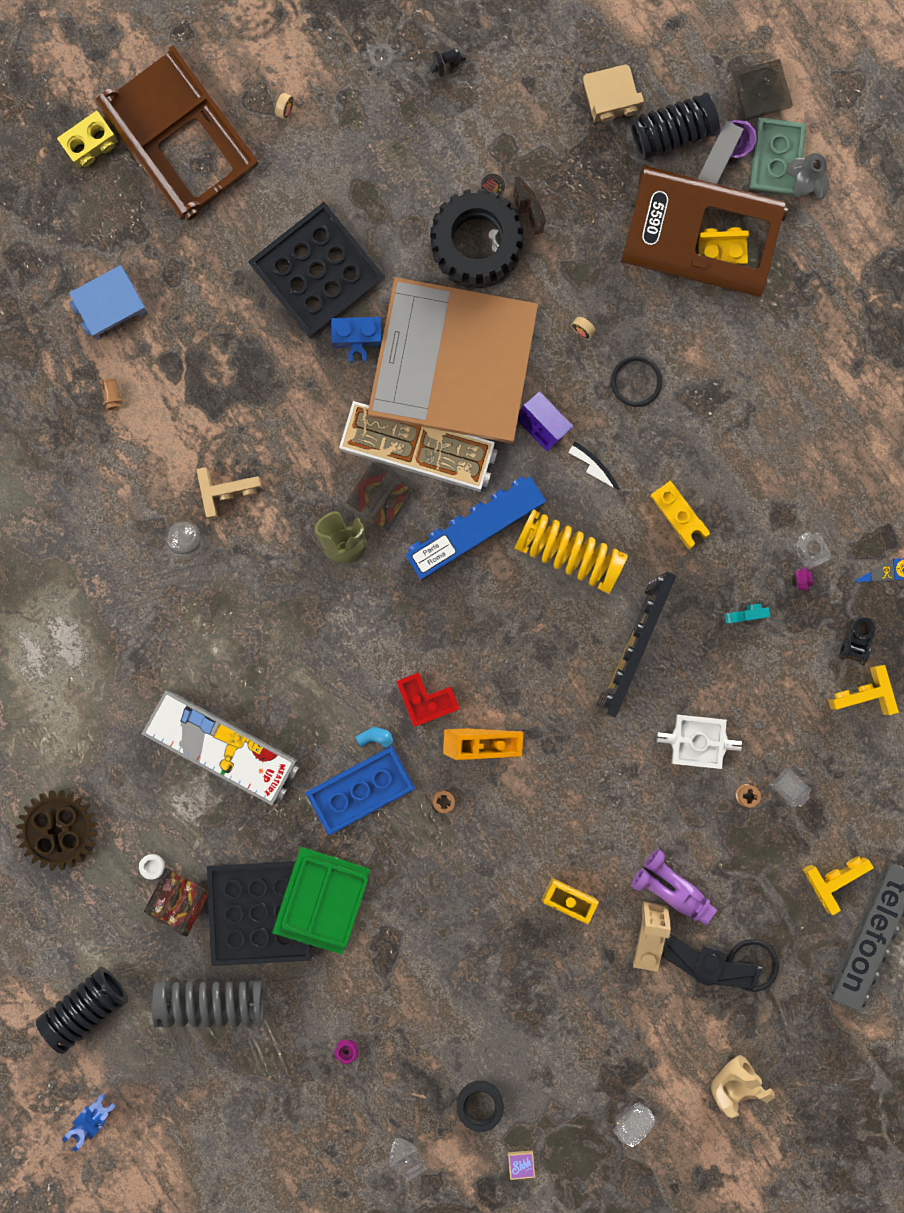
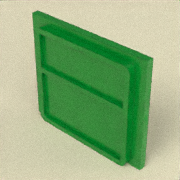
[272,846,370,955]

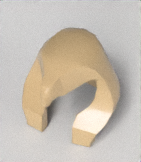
[711,1055,775,1118]

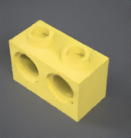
[57,111,118,169]

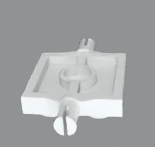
[657,714,742,769]

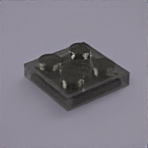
[732,59,793,120]

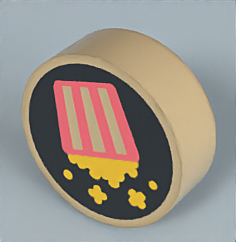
[275,93,294,119]
[571,317,596,340]

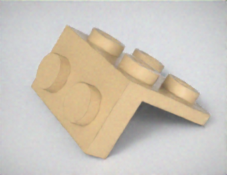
[583,64,644,123]

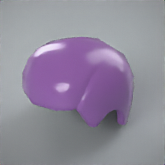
[717,120,757,158]

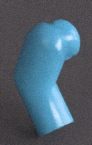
[355,727,393,748]

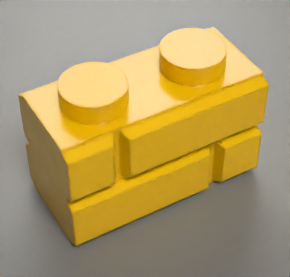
[542,878,599,924]

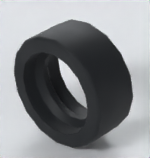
[457,1081,504,1132]

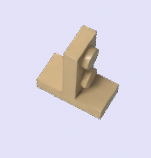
[196,467,263,520]
[633,901,671,972]

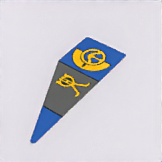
[856,558,904,582]

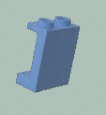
[69,265,148,340]

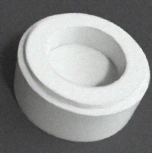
[139,854,165,880]

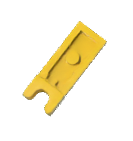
[650,480,710,550]

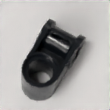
[839,617,876,666]

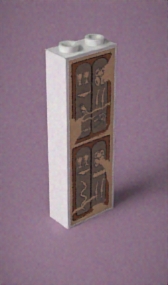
[339,401,498,492]

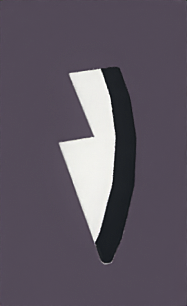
[568,442,620,490]

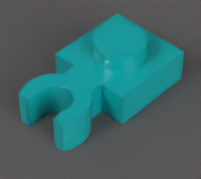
[724,604,770,624]

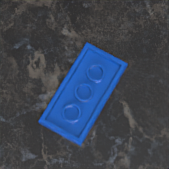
[305,746,415,836]

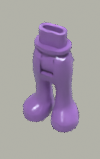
[631,849,717,925]

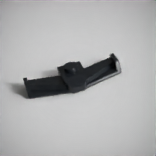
[662,933,763,989]

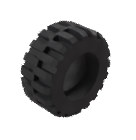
[430,189,524,289]

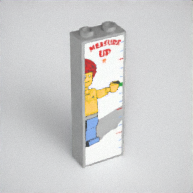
[142,690,299,805]

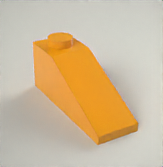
[443,728,524,760]

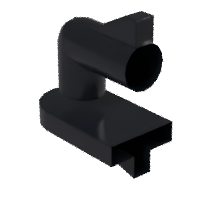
[430,49,466,77]

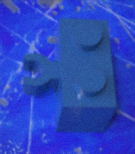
[331,317,382,363]

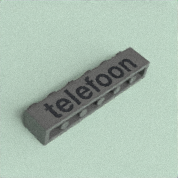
[827,860,904,1012]

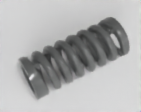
[152,981,264,1028]

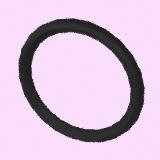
[611,356,662,407]
[727,939,779,992]

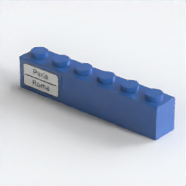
[405,476,546,581]

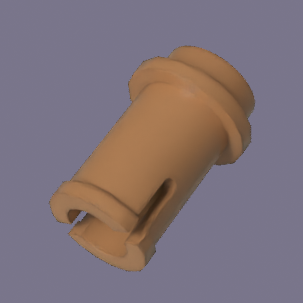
[100,378,122,411]

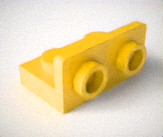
[697,227,749,266]

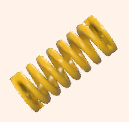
[514,509,628,594]

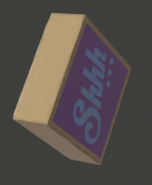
[508,1150,535,1180]

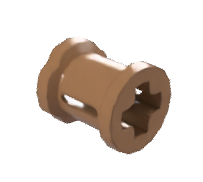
[735,784,761,808]

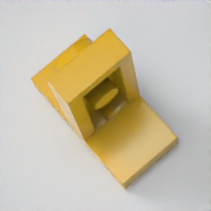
[828,665,899,715]
[802,856,874,915]

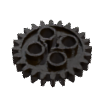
[16,790,98,871]

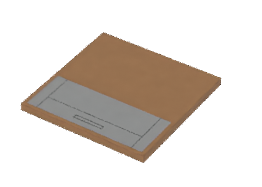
[368,277,538,444]

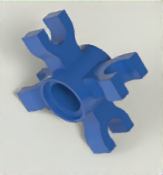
[62,1094,116,1152]

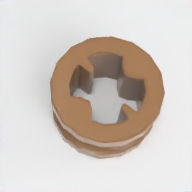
[432,790,455,813]

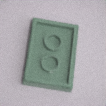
[748,117,807,197]

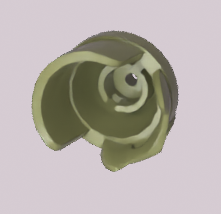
[314,511,367,564]

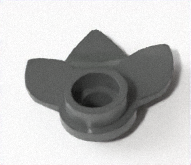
[785,153,829,199]

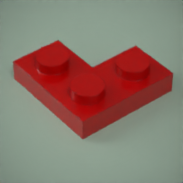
[396,672,459,727]

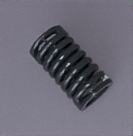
[630,92,720,161]
[35,967,128,1054]

